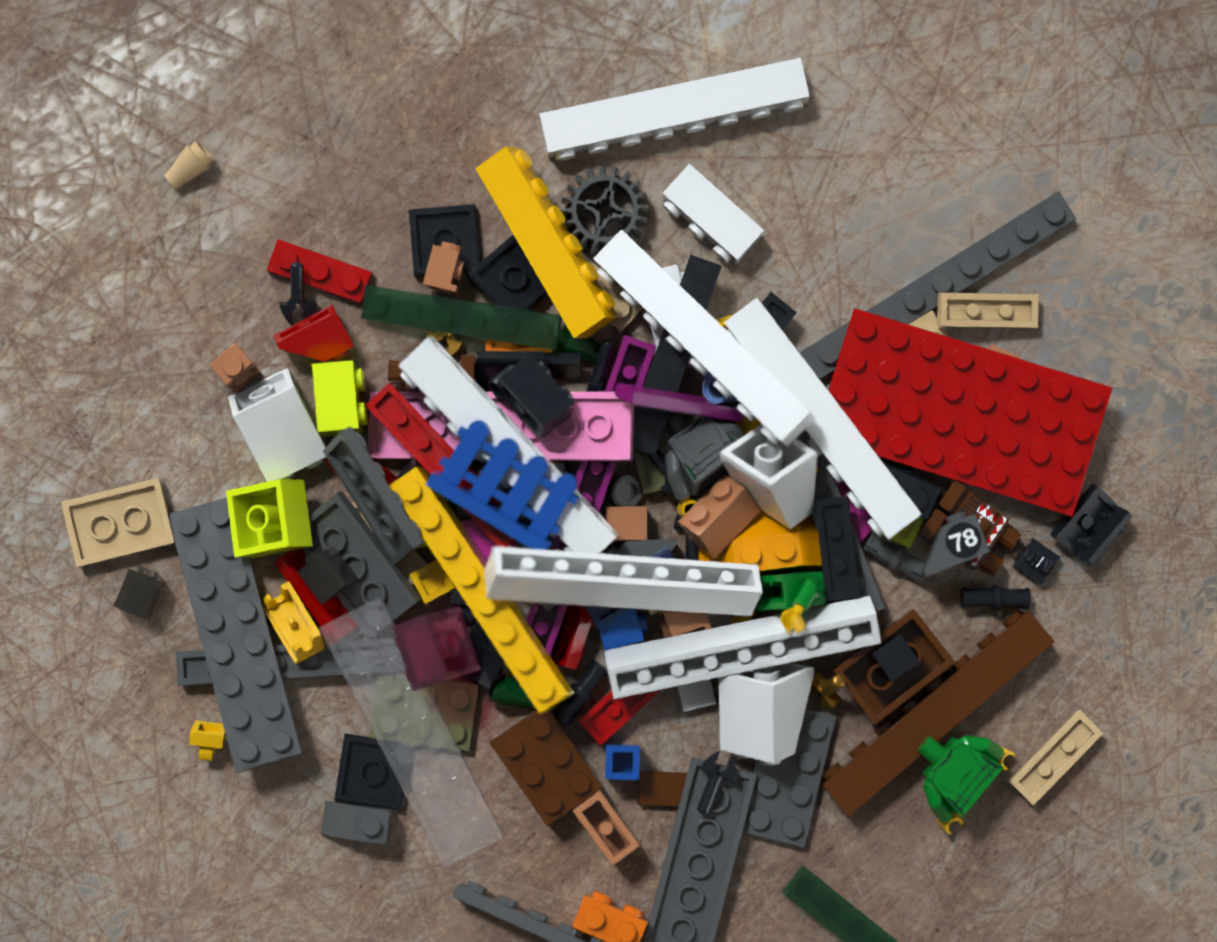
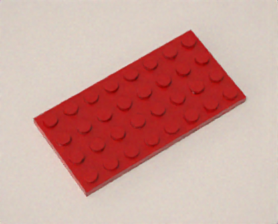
[828,308,1113,517]

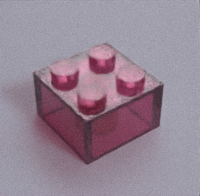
[392,606,480,692]

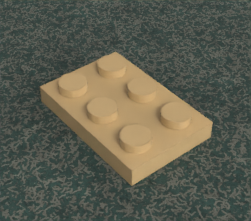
[61,478,175,568]

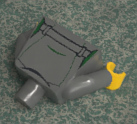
[665,413,745,517]

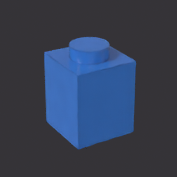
[599,608,649,650]
[605,744,640,780]

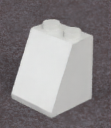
[228,368,326,482]
[720,423,817,529]
[719,662,814,765]

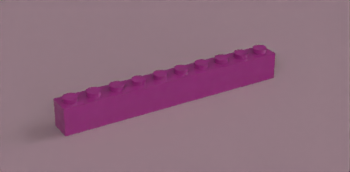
[526,335,656,657]

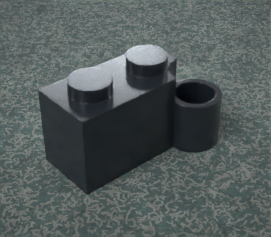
[487,354,575,440]

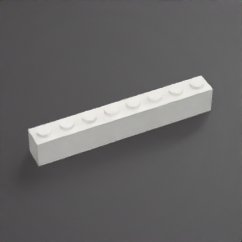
[540,58,810,161]
[593,229,816,447]
[724,298,922,539]
[398,336,618,554]
[484,547,762,616]
[604,596,881,699]

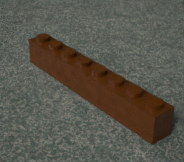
[820,610,1055,816]

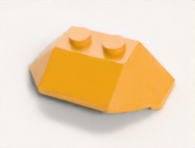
[699,509,822,576]

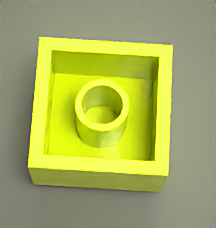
[312,361,369,437]
[226,479,313,558]

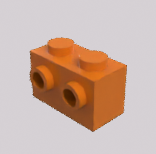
[572,891,648,942]

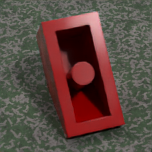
[273,304,354,362]

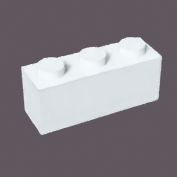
[662,164,764,264]

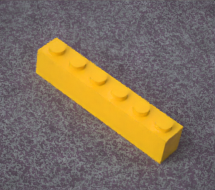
[475,146,618,339]

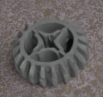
[561,166,650,255]

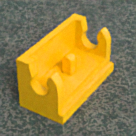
[264,581,325,665]

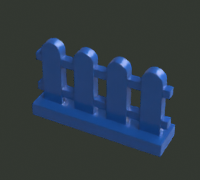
[425,420,579,550]

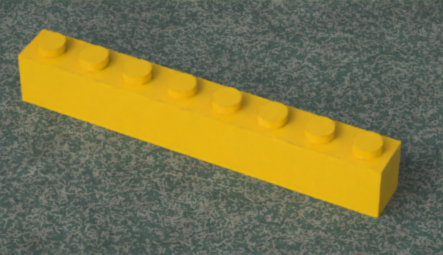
[389,467,574,713]

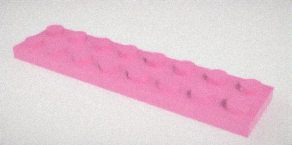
[368,392,634,461]

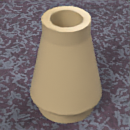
[164,141,214,189]

